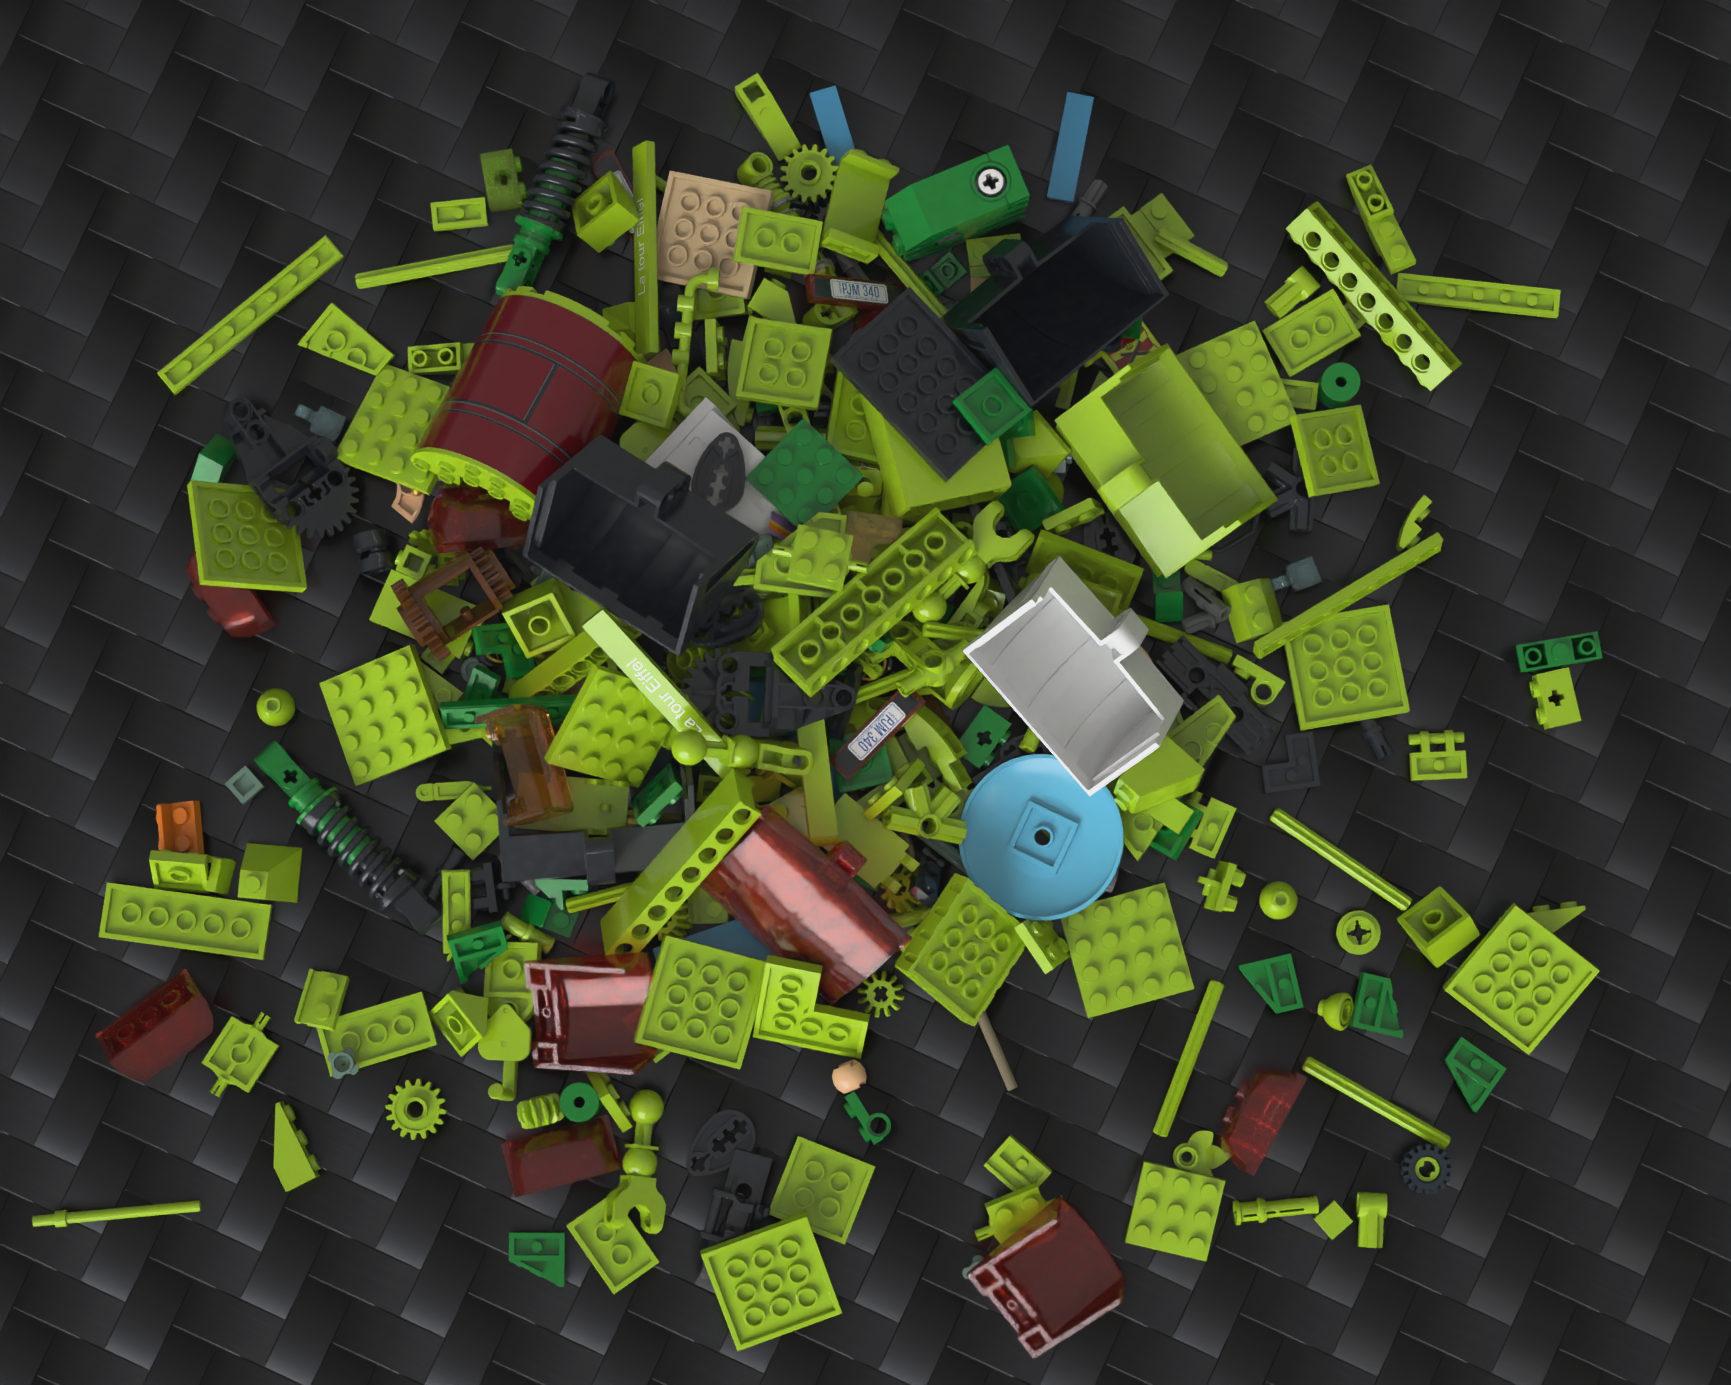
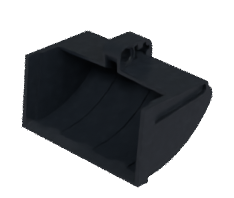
[940,216,1169,407]
[522,434,760,656]
[492,734,695,885]

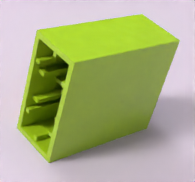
[860,394,1012,521]

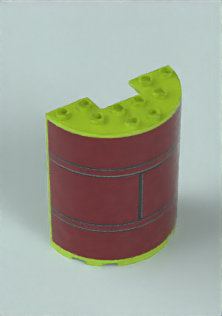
[410,286,647,521]

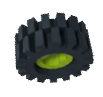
[1400,1144,1453,1194]

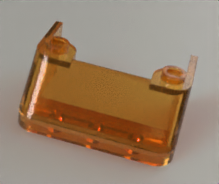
[474,704,574,826]

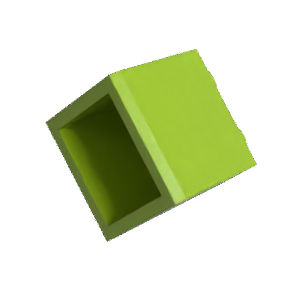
[1113,735,1205,814]

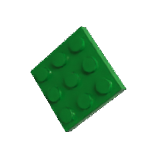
[745,418,864,529]

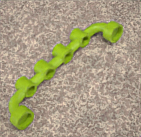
[671,268,720,418]

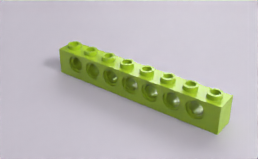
[1286,201,1462,391]

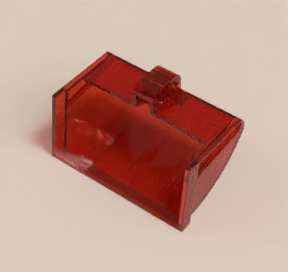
[695,804,912,1006]

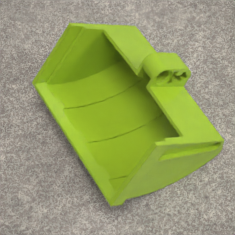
[1053,343,1278,578]

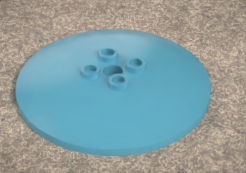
[959,754,1124,921]

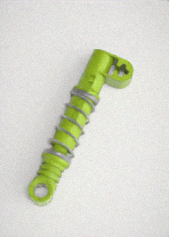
[737,152,859,330]

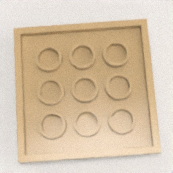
[657,171,774,300]

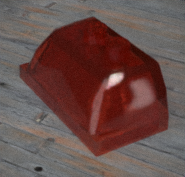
[428,484,530,554]
[185,550,277,637]
[95,969,213,1082]
[1217,1067,1307,1176]
[501,1114,623,1197]

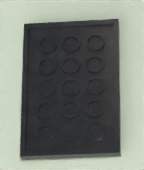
[830,287,990,482]

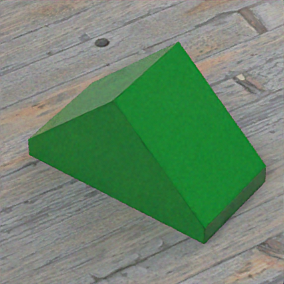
[191,434,237,483]

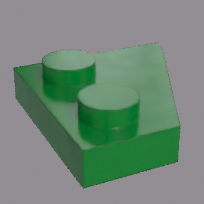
[447,920,508,984]
[1238,953,1303,1014]
[1349,972,1403,1038]

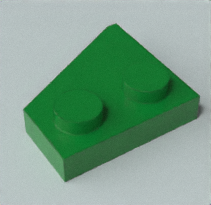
[1444,1037,1507,1112]
[509,1232,565,1287]

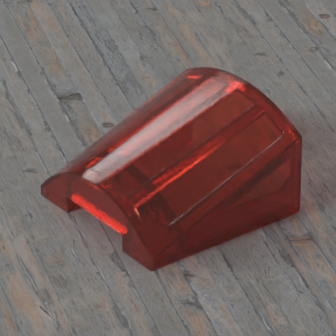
[524,952,657,1075]
[967,1195,1126,1359]

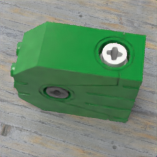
[881,145,1030,262]

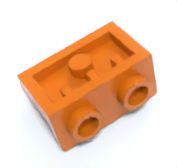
[156,801,204,855]

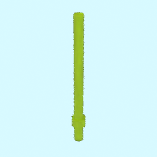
[32,1200,201,1228]

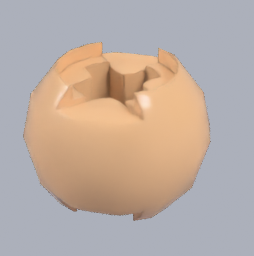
[832,1060,867,1093]

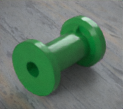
[1317,363,1360,409]
[560,1082,602,1122]

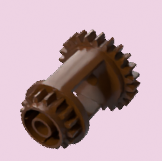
[391,546,516,661]

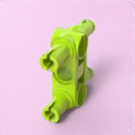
[864,619,969,698]

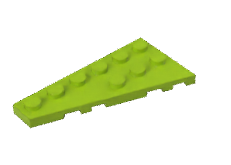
[1108,695,1236,862]

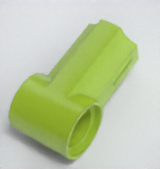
[1264,266,1321,320]
[1356,1192,1387,1248]

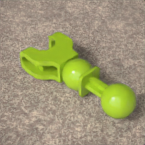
[912,500,1034,623]
[671,729,814,775]
[604,1090,666,1234]

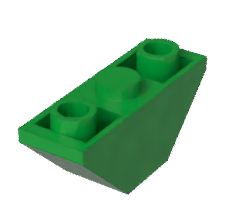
[1516,631,1603,673]

